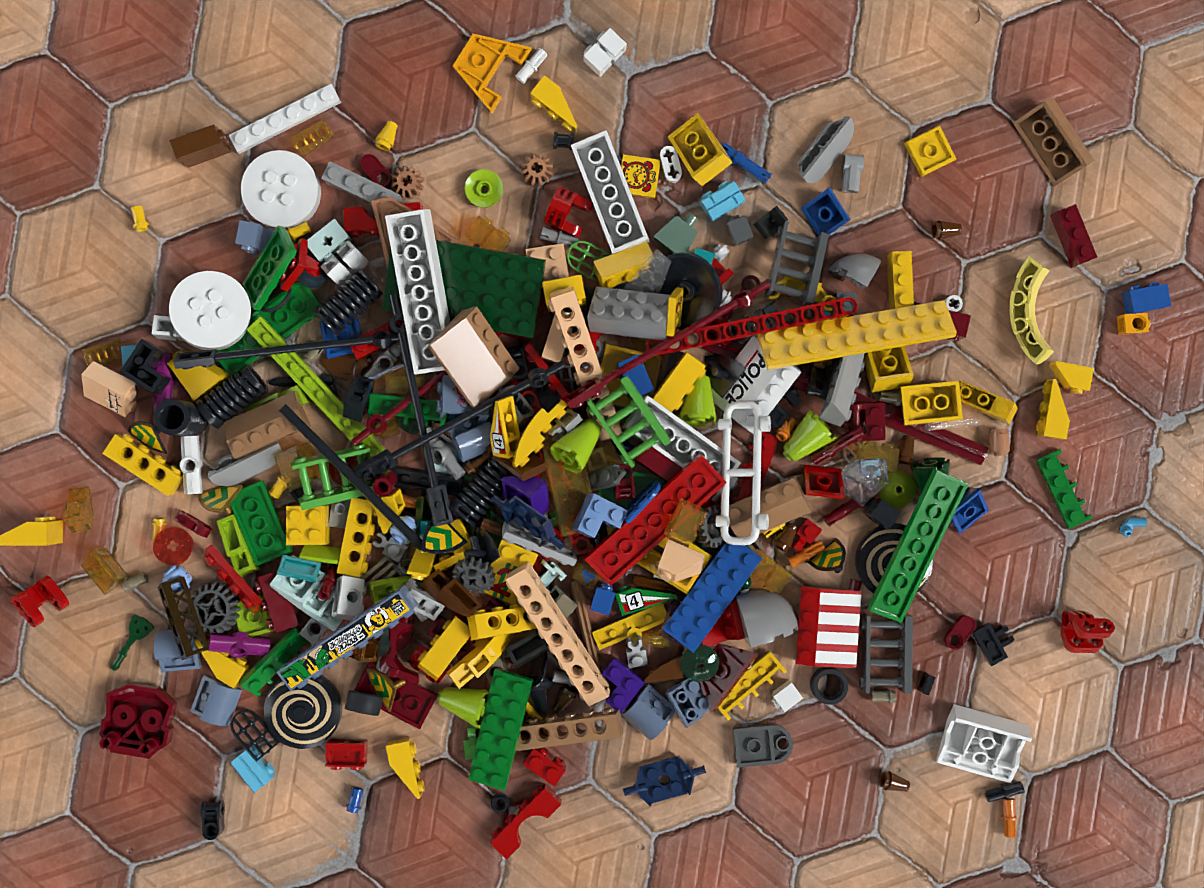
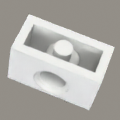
[331,575,366,620]

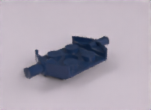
[491,494,565,549]
[623,755,706,806]

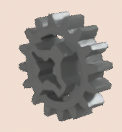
[694,505,730,548]
[452,557,496,594]

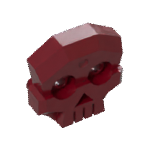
[99,682,177,759]

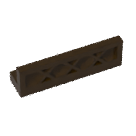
[157,576,209,660]

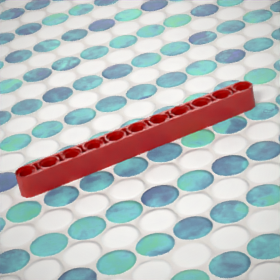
[646,297,858,356]

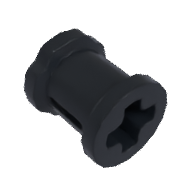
[553,132,574,150]

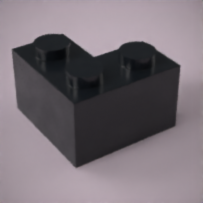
[120,339,171,395]

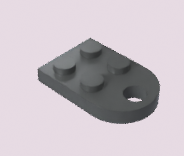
[733,724,793,768]

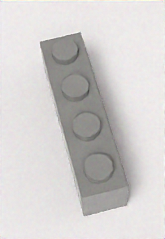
[321,161,403,205]

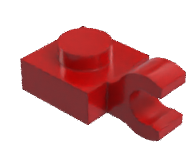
[791,518,822,552]

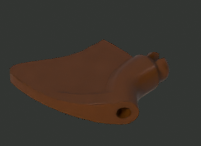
[321,353,374,382]

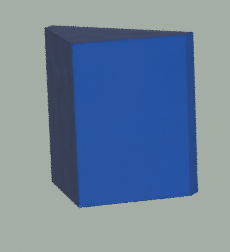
[801,187,851,236]
[950,487,989,534]

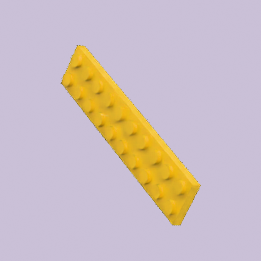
[757,300,957,370]

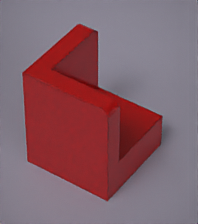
[427,615,448,638]

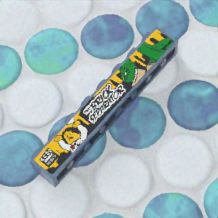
[277,585,418,691]

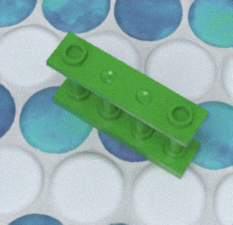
[587,375,671,468]
[290,443,375,510]

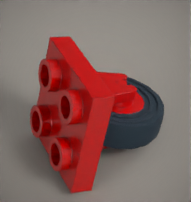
[279,238,328,291]

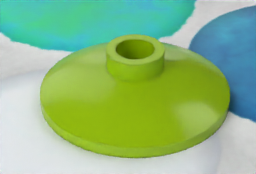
[465,169,503,208]
[878,470,916,508]

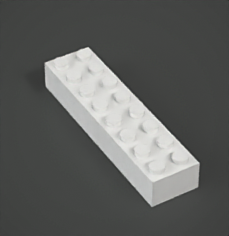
[385,209,450,375]

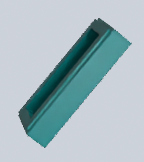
[277,555,321,583]

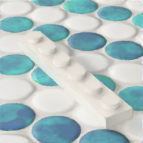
[229,84,341,154]

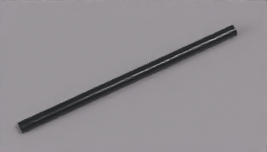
[279,404,422,551]

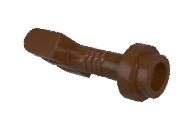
[463,443,493,475]

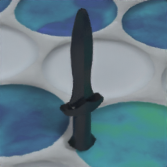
[269,374,334,387]

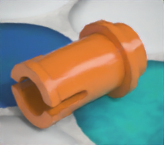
[776,417,797,441]

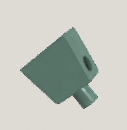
[653,213,698,254]

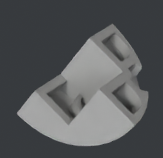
[827,254,881,289]

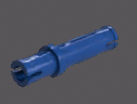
[722,142,772,184]

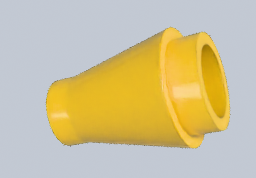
[375,121,398,151]

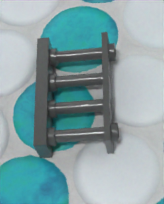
[764,221,829,307]
[859,613,913,694]

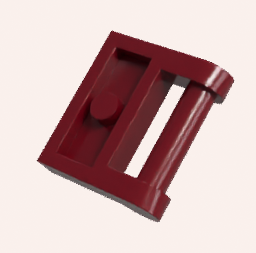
[850,401,886,442]

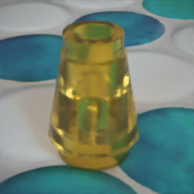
[642,630,670,649]

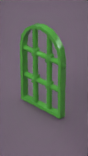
[566,241,611,284]

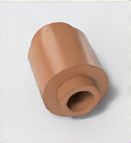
[989,429,1010,456]

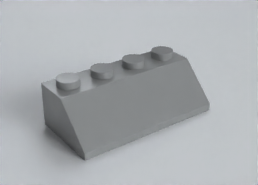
[819,353,865,427]

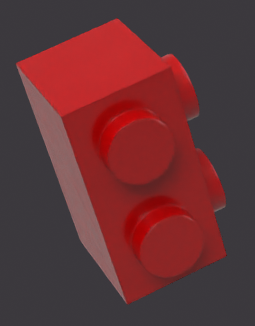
[523,747,566,787]

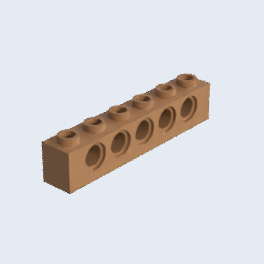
[516,707,624,751]

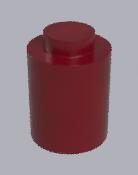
[373,470,397,496]

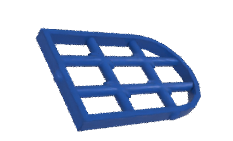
[624,481,661,524]

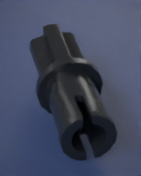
[984,781,1025,802]

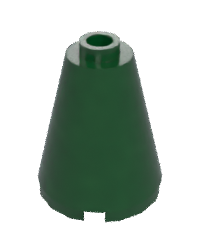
[910,457,950,494]

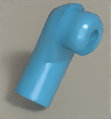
[1120,517,1147,537]

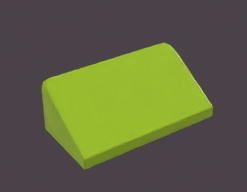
[299,545,341,564]

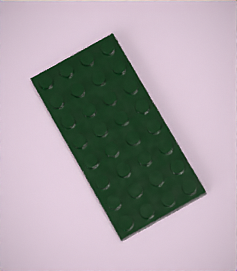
[382,240,546,338]

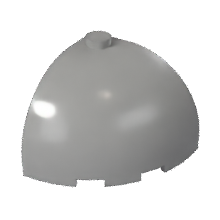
[734,588,799,648]

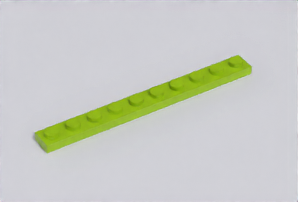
[246,316,386,459]

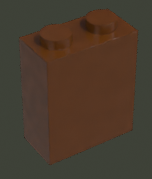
[169,124,232,168]

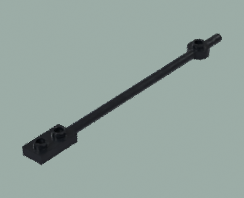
[389,294,453,527]
[173,331,408,370]
[354,360,566,482]

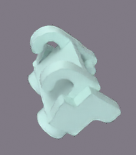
[539,559,567,593]

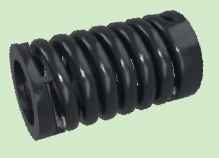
[313,269,383,336]
[196,364,269,429]
[154,399,209,436]
[449,458,511,527]

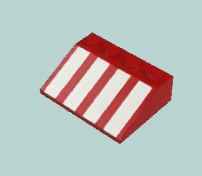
[796,585,862,668]

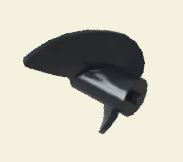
[525,651,554,715]

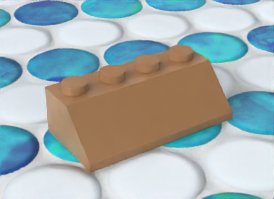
[1013,97,1094,186]
[224,391,311,459]
[729,476,811,537]

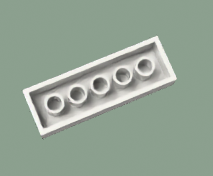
[571,130,650,254]
[621,395,741,495]

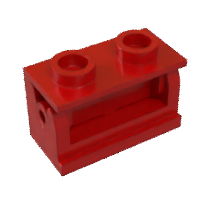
[325,739,368,770]

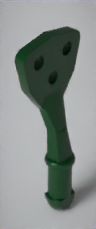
[110,615,154,671]

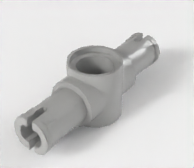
[364,341,409,380]
[426,427,465,480]

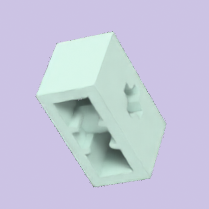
[307,219,352,263]

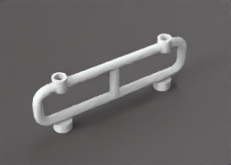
[716,401,771,545]

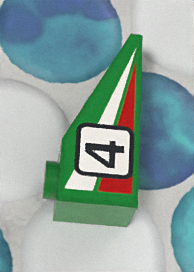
[615,585,677,616]

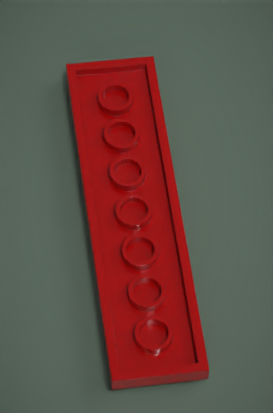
[584,453,727,586]

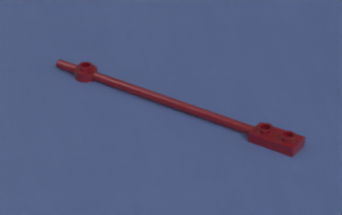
[563,280,771,409]
[351,302,545,446]

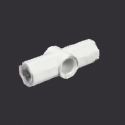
[180,436,203,494]

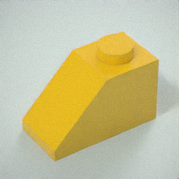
[1049,361,1094,394]

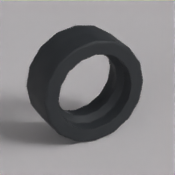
[810,667,848,705]

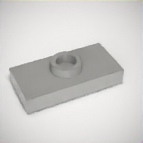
[328,488,351,529]

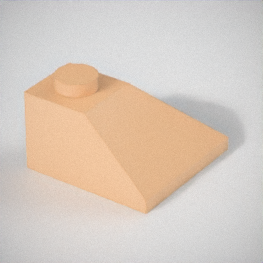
[657,539,705,582]

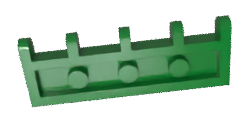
[367,394,447,427]
[1035,449,1093,529]
[239,627,311,697]

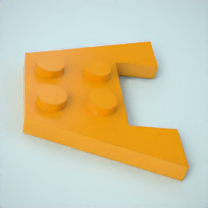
[453,34,532,114]

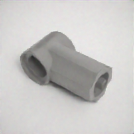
[842,154,865,193]

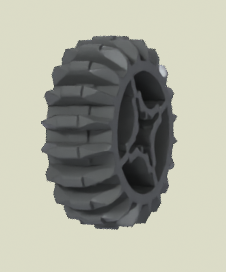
[188,582,242,634]

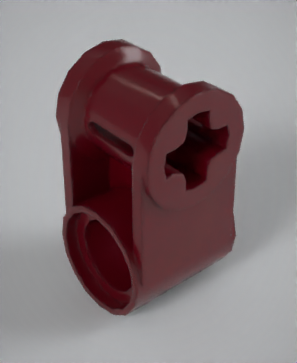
[615,464,636,502]

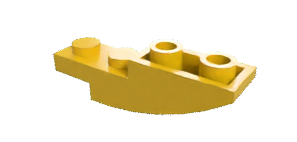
[512,400,568,468]
[446,633,514,689]

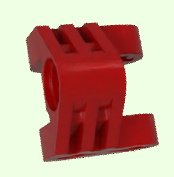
[544,186,593,238]
[9,575,69,627]
[1060,610,1115,653]

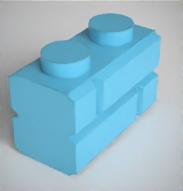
[700,181,745,223]
[230,746,276,793]

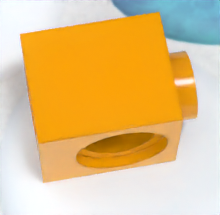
[1117,313,1151,335]

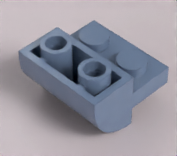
[448,416,492,462]
[154,627,202,672]
[665,674,710,728]
[190,675,243,726]
[621,684,676,740]

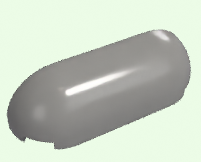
[798,116,854,183]
[208,441,282,486]

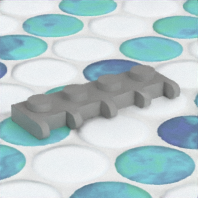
[502,521,577,566]

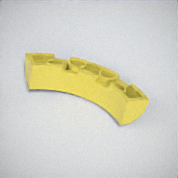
[1010,256,1054,364]

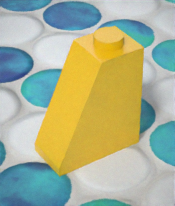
[167,350,230,401]

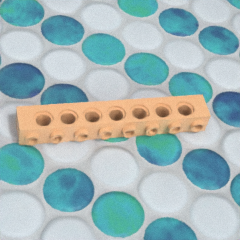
[548,286,622,441]
[506,562,611,706]

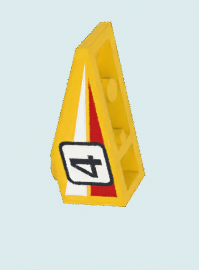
[490,396,520,459]

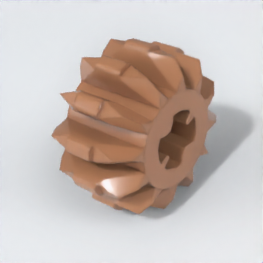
[521,153,553,186]
[392,166,425,199]

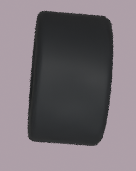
[345,690,383,716]

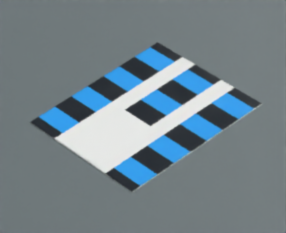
[368,364,405,379]

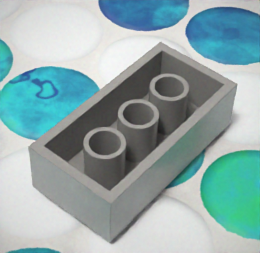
[587,287,670,341]

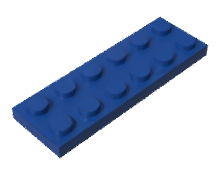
[662,535,762,653]

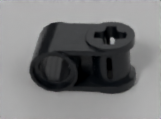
[505,342,529,381]
[200,800,225,840]

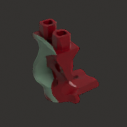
[375,615,420,685]

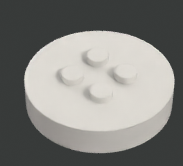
[241,150,321,230]
[169,271,251,350]

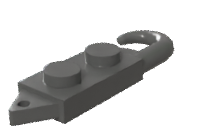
[576,464,626,497]

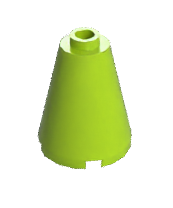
[678,374,717,427]
[783,410,837,461]
[550,419,602,473]
[437,687,489,729]

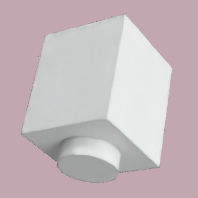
[771,680,803,712]

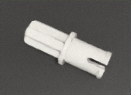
[515,48,547,84]

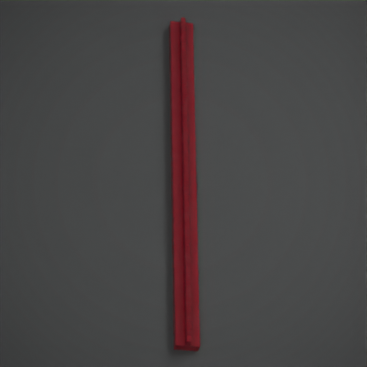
[700,330,989,465]

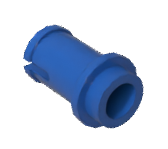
[346,787,364,813]

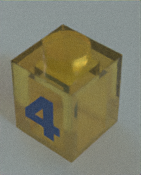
[572,560,601,590]

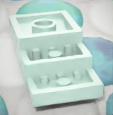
[270,555,353,631]

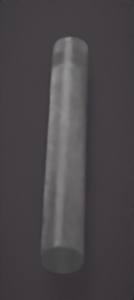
[925,418,979,431]

